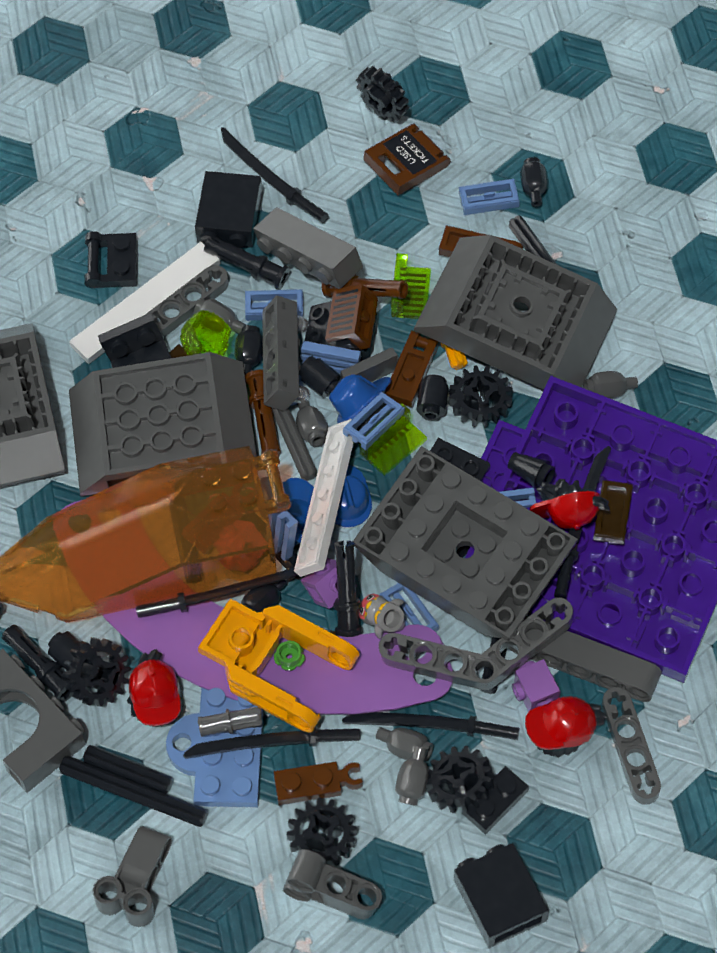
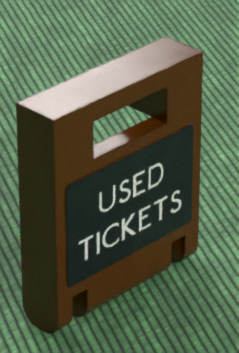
[363,123,451,195]

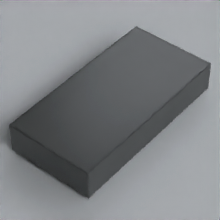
[341,347,397,382]

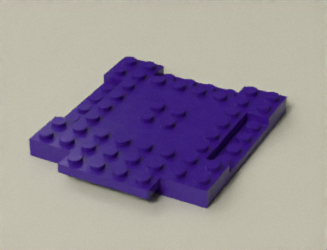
[465,375,717,683]

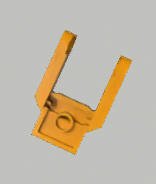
[198,598,360,733]

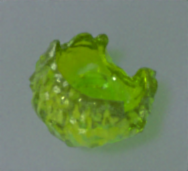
[180,310,231,356]

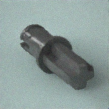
[198,707,263,737]

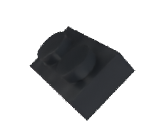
[462,766,529,835]

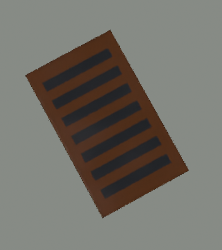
[325,283,378,350]

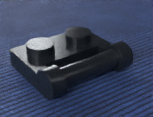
[84,231,137,288]

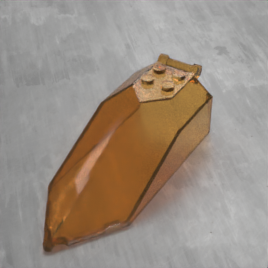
[0,446,291,623]

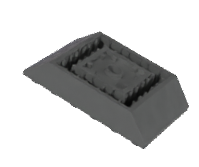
[414,235,618,390]
[0,323,66,488]
[352,446,578,640]

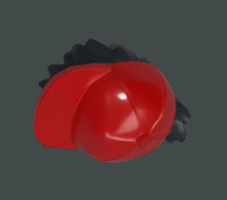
[530,479,610,529]
[127,649,184,727]
[525,696,607,758]

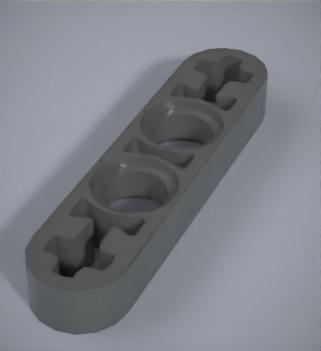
[145,265,229,337]
[602,687,661,805]

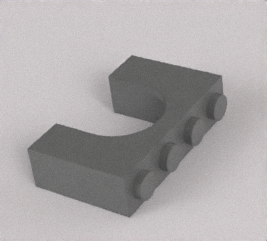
[0,648,85,793]

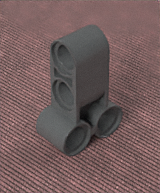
[93,825,172,927]
[283,849,382,919]

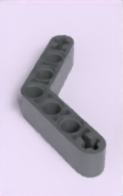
[379,598,573,690]

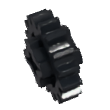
[356,66,410,122]
[449,365,513,427]
[63,637,131,707]
[426,746,495,813]
[286,798,357,866]

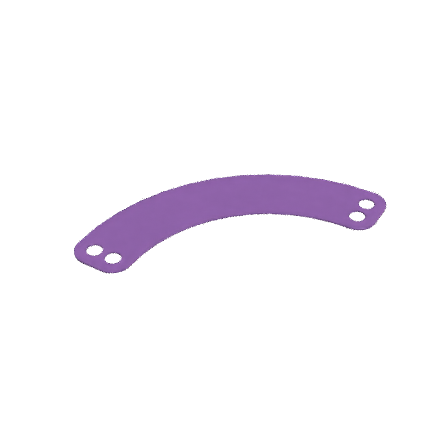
[55,493,453,714]

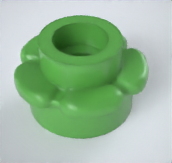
[274,641,305,671]

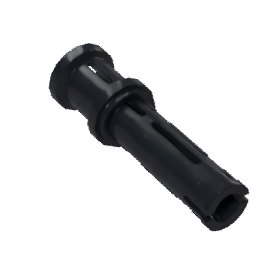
[204,235,290,290]
[333,541,363,637]
[2,625,75,703]

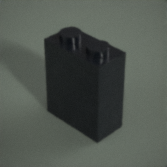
[195,171,263,248]
[454,843,549,949]

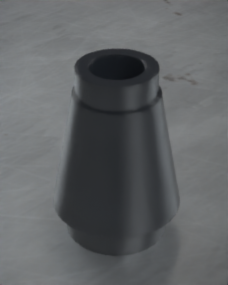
[508,452,555,489]

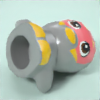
[358,593,405,639]

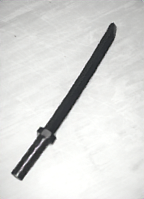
[221,127,328,223]
[554,446,611,599]
[136,567,298,618]
[342,712,520,740]
[183,727,360,759]

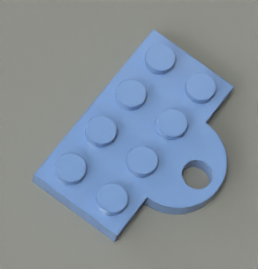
[166,688,264,808]

